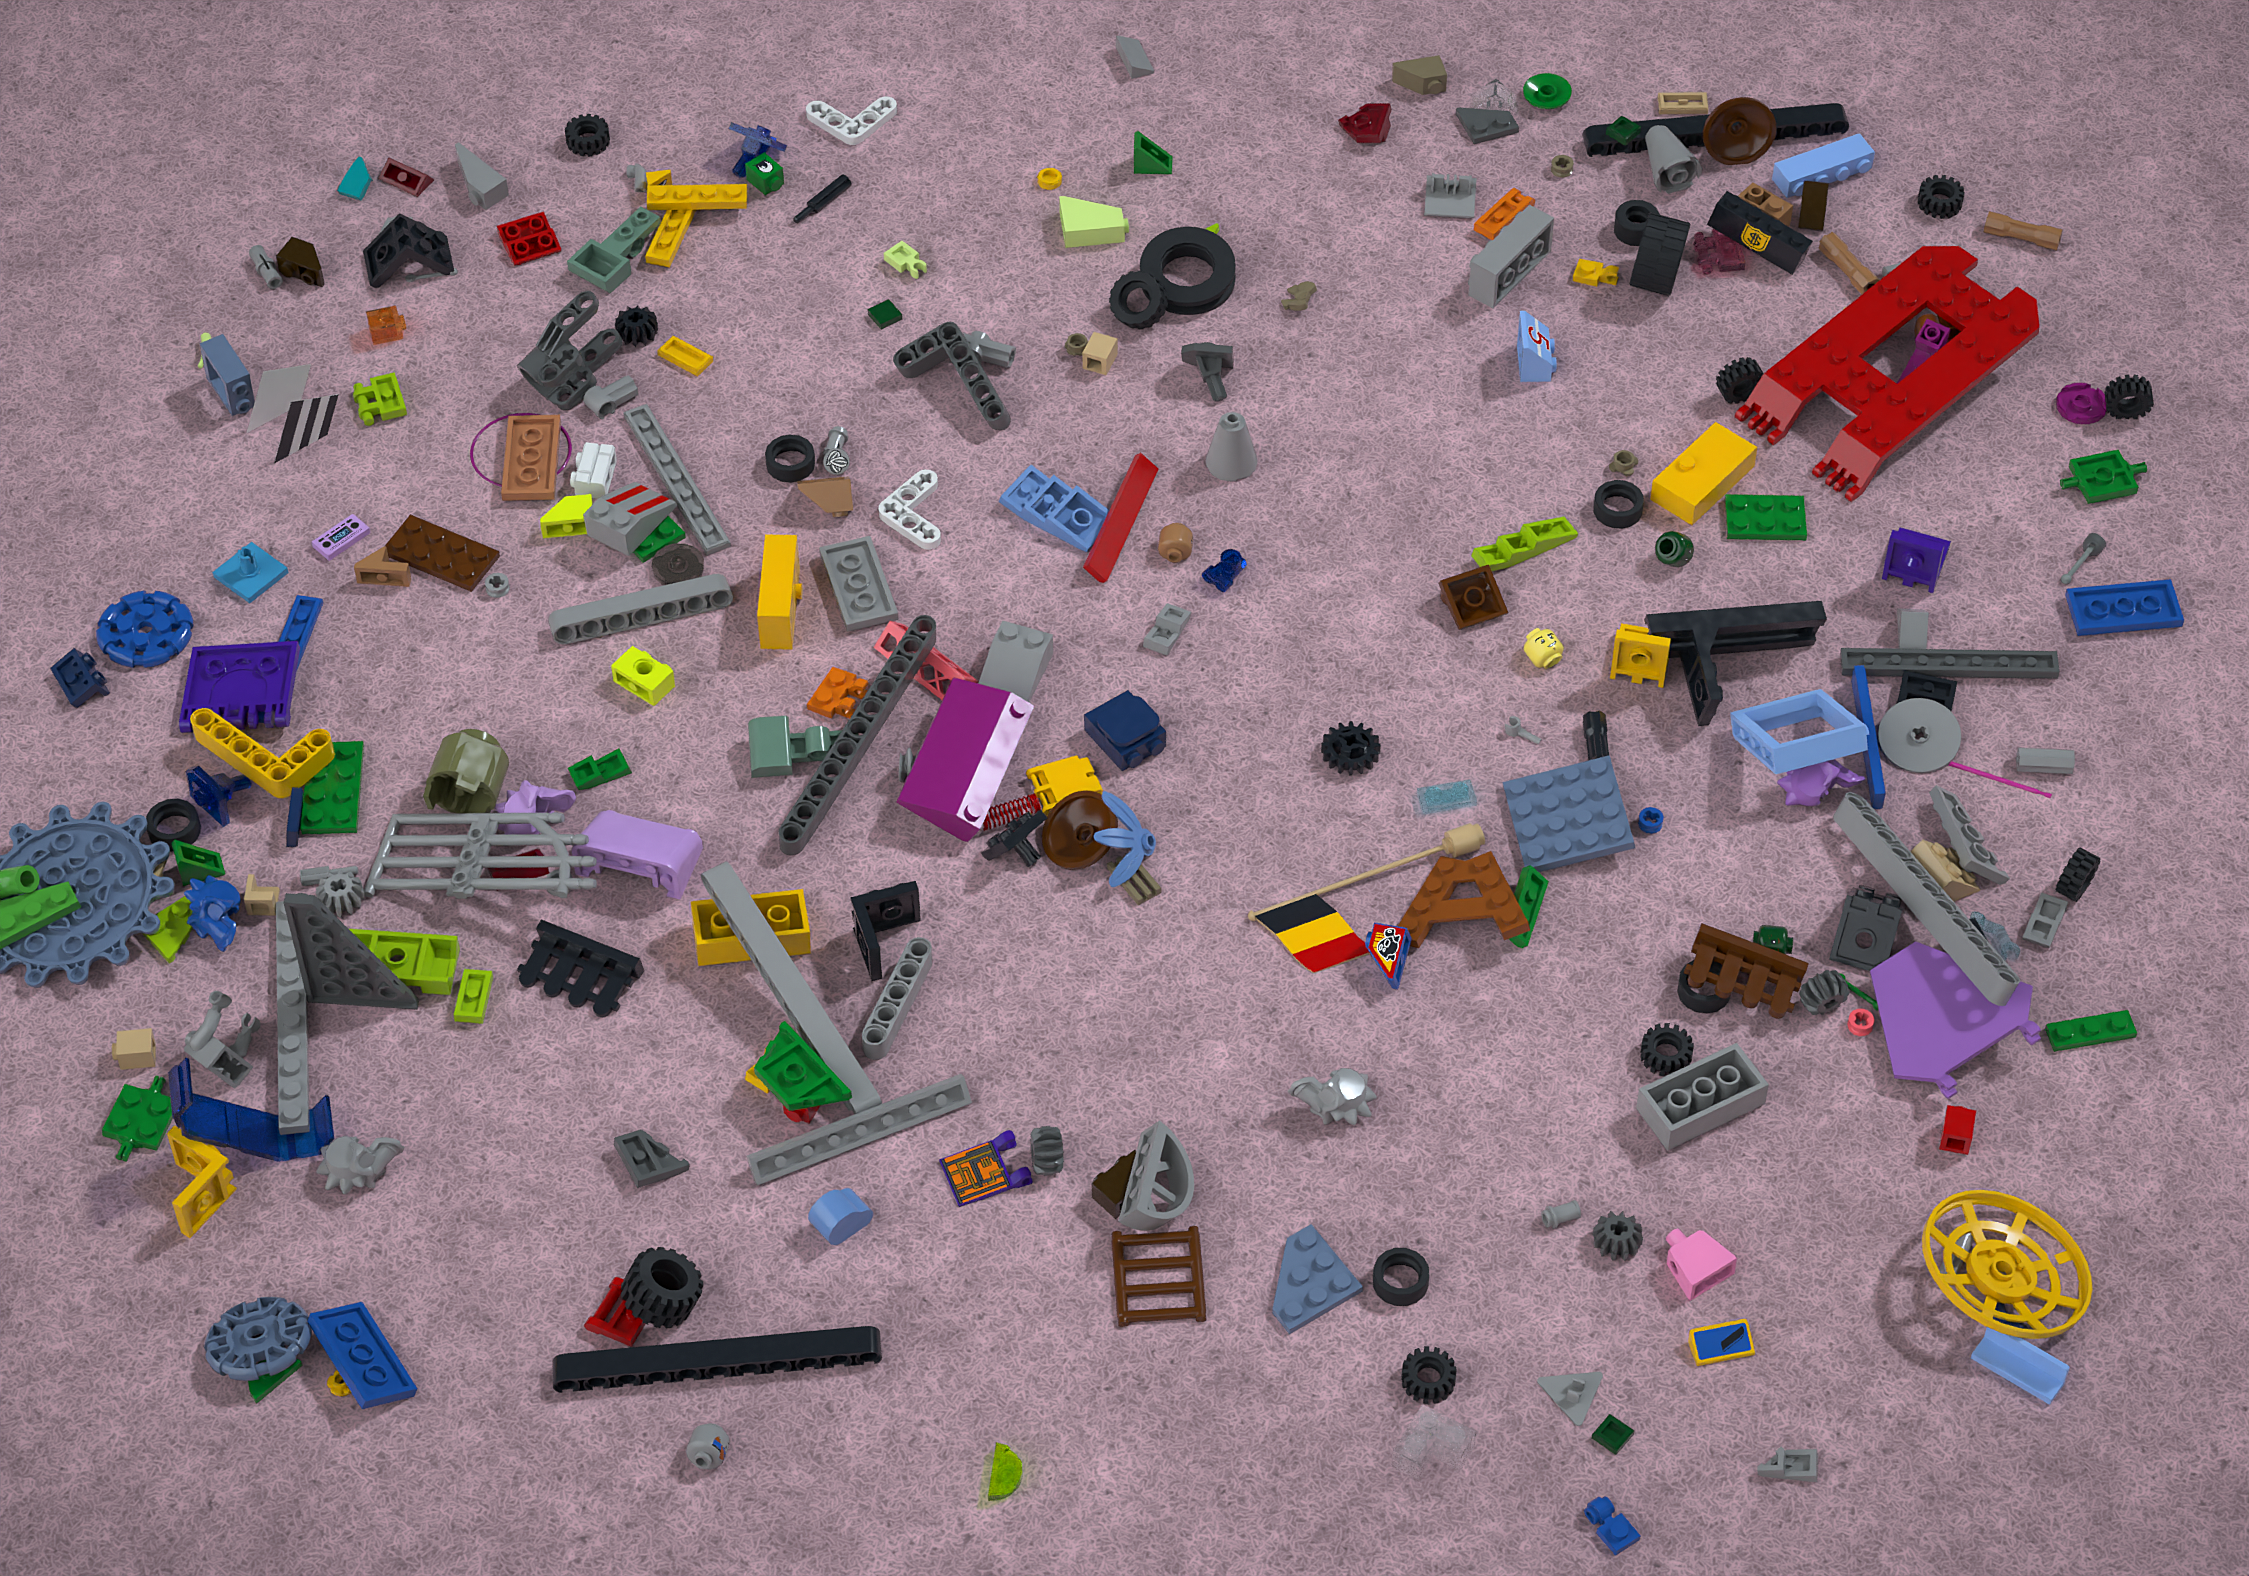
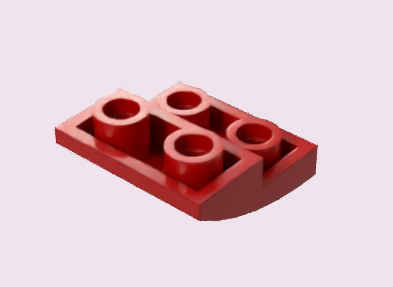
[497,211,562,266]

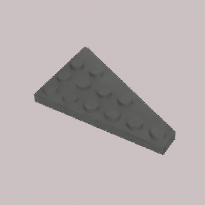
[283,893,419,1010]

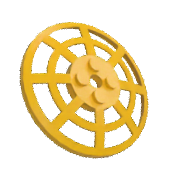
[1922,1190,2092,1339]

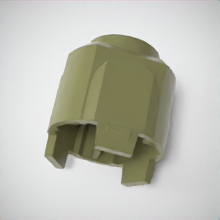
[423,729,509,825]

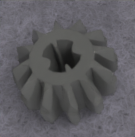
[1799,970,1850,1015]
[1030,1126,1064,1176]
[1593,1211,1643,1261]

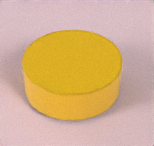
[1037,168,1062,190]

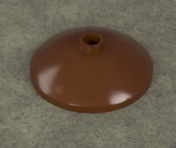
[1703,97,1776,165]
[1042,790,1118,870]

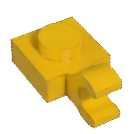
[1573,259,1619,287]

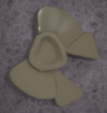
[1281,281,1317,311]

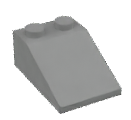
[978,621,1053,702]

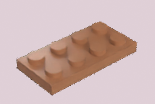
[501,415,561,501]

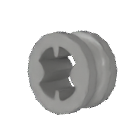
[485,573,510,598]

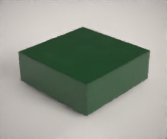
[1606,116,1641,146]
[867,299,903,330]
[1592,1414,1635,1455]

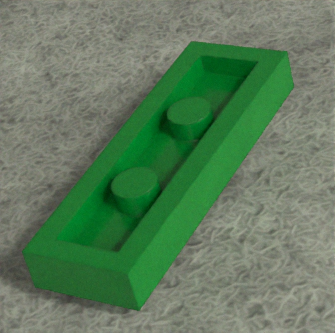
[1509,865,1549,948]
[2045,1010,2137,1052]

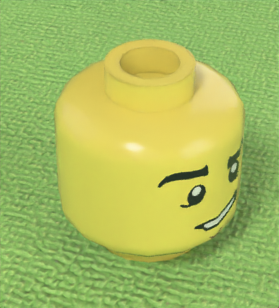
[1524,628,1564,669]

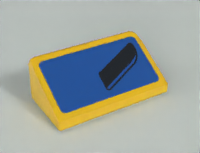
[1688,1319,1755,1366]

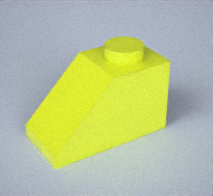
[540,494,593,538]

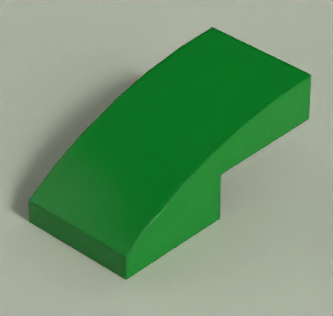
[568,748,632,790]

